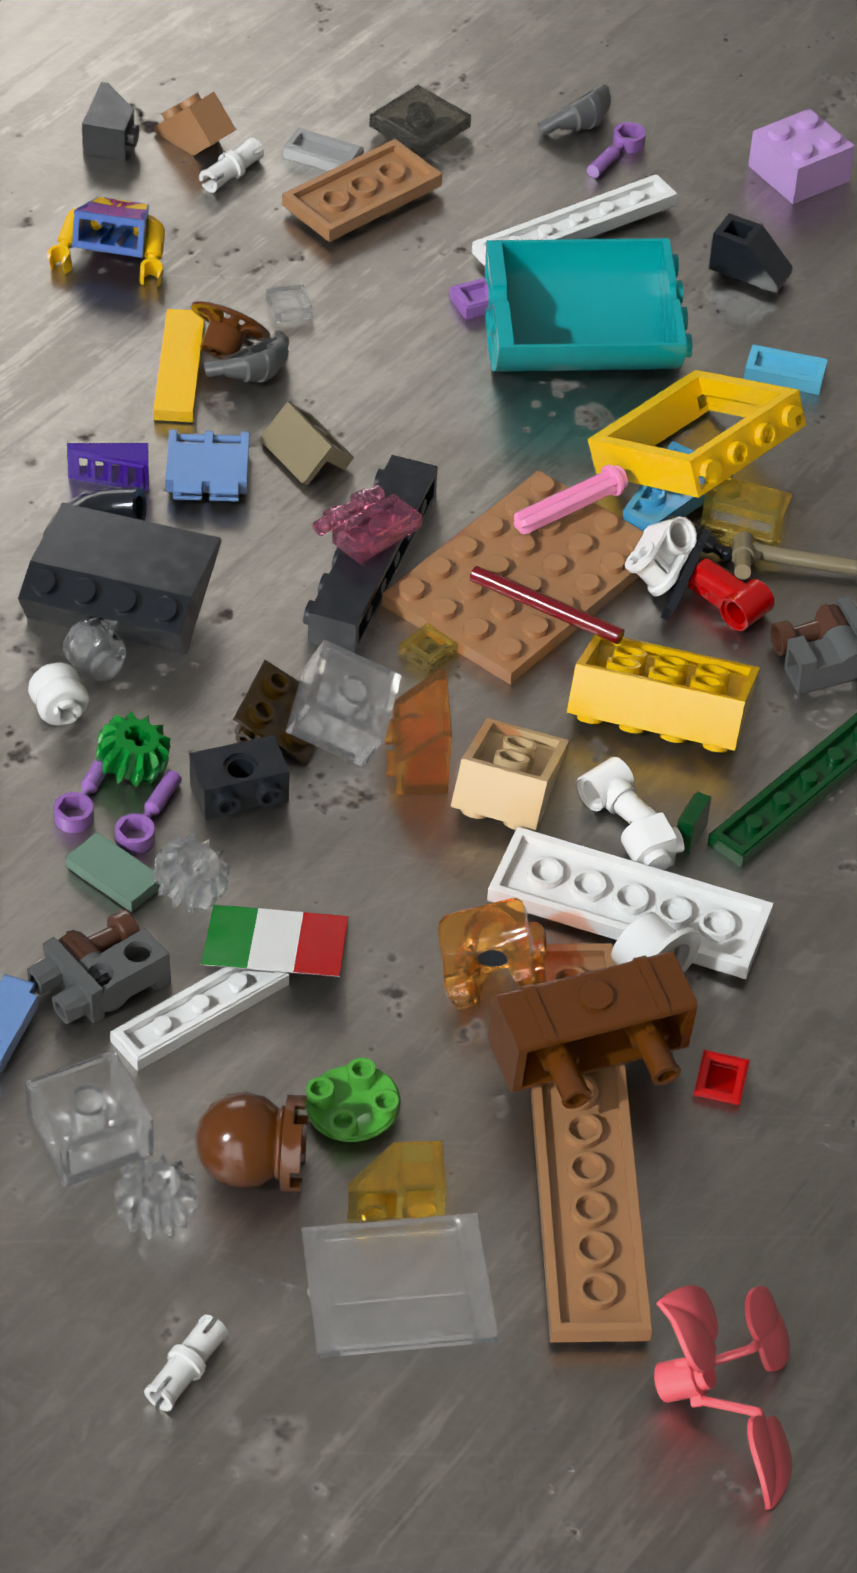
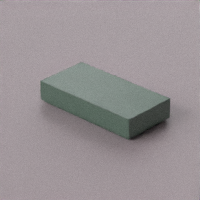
[66,832,163,912]

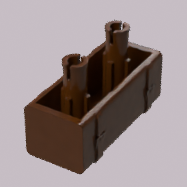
[488,951,698,1109]

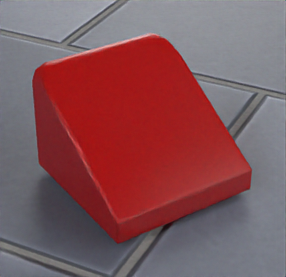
[693,1049,750,1106]

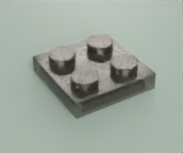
[369,85,471,157]

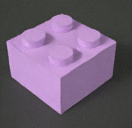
[748,108,855,204]

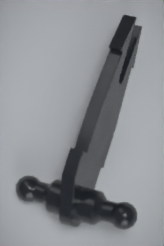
[661,515,732,621]

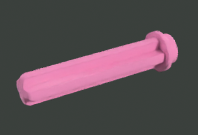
[513,465,628,535]

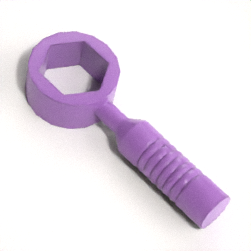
[587,122,646,178]
[53,758,106,833]
[115,770,182,855]

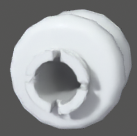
[28,662,89,726]

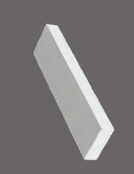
[110,967,289,1072]

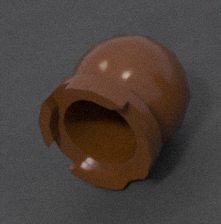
[195,1091,308,1193]

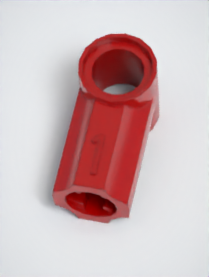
[688,558,775,631]

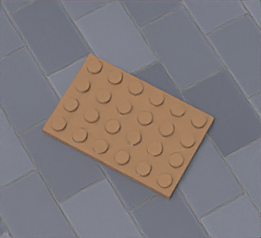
[382,470,644,685]

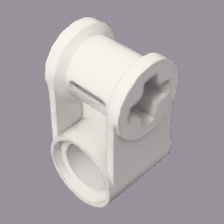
[625,516,697,596]

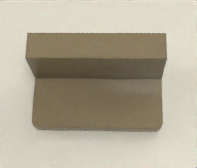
[260,401,355,485]

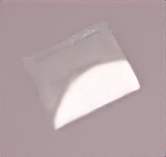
[301,1213,498,1358]

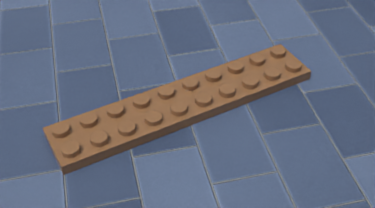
[520,943,652,1342]

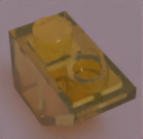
[347,1141,447,1222]

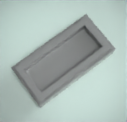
[283,128,364,171]

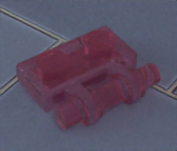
[313,485,422,564]

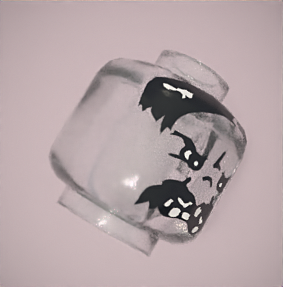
[62,618,126,682]

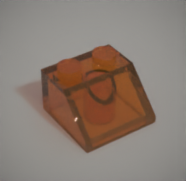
[384,670,452,794]

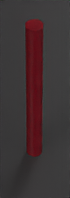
[470,566,625,645]

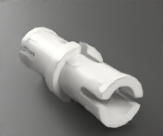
[199,138,264,193]
[144,1314,228,1411]

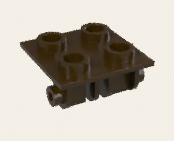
[233,660,337,766]

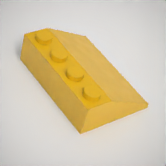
[567,635,760,752]

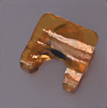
[438,898,547,1011]

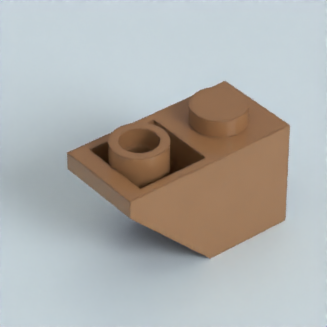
[152,92,236,155]

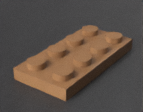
[282,139,443,242]

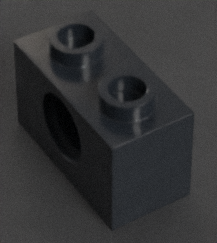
[189,735,290,820]

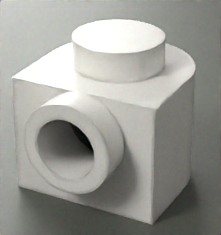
[621,812,684,870]

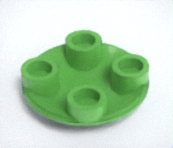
[306,1057,401,1142]

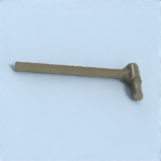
[732,531,857,580]

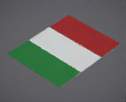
[201,904,349,977]

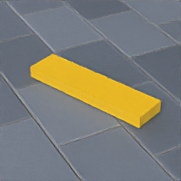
[153,309,205,422]

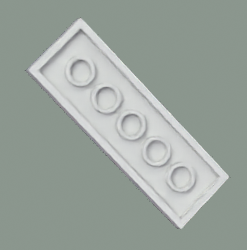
[487,827,774,979]

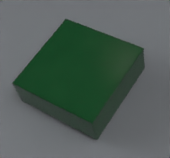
[677,791,711,855]

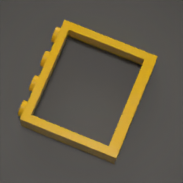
[588,370,806,498]

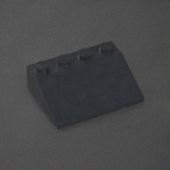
[18,503,222,654]

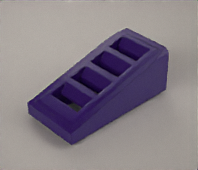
[67,443,149,491]

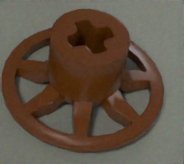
[191,301,271,359]

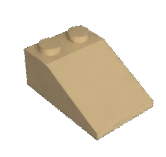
[451,718,569,830]

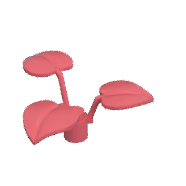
[654,1285,792,1510]

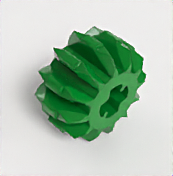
[95,711,171,788]

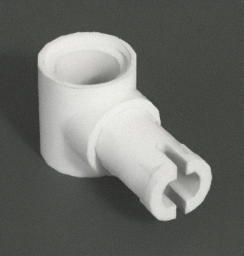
[576,756,657,824]

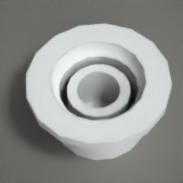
[611,912,701,973]

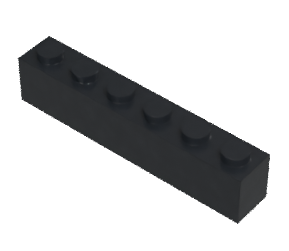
[303,455,438,655]

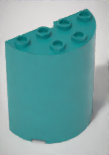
[485,238,693,372]

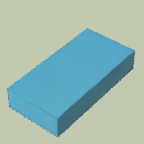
[744,344,828,395]

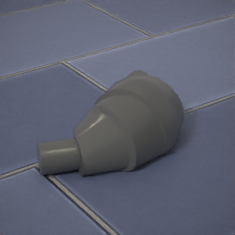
[538,84,611,136]
[204,331,289,383]

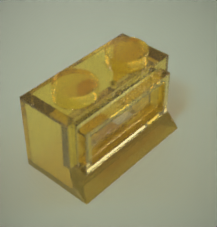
[700,477,793,547]

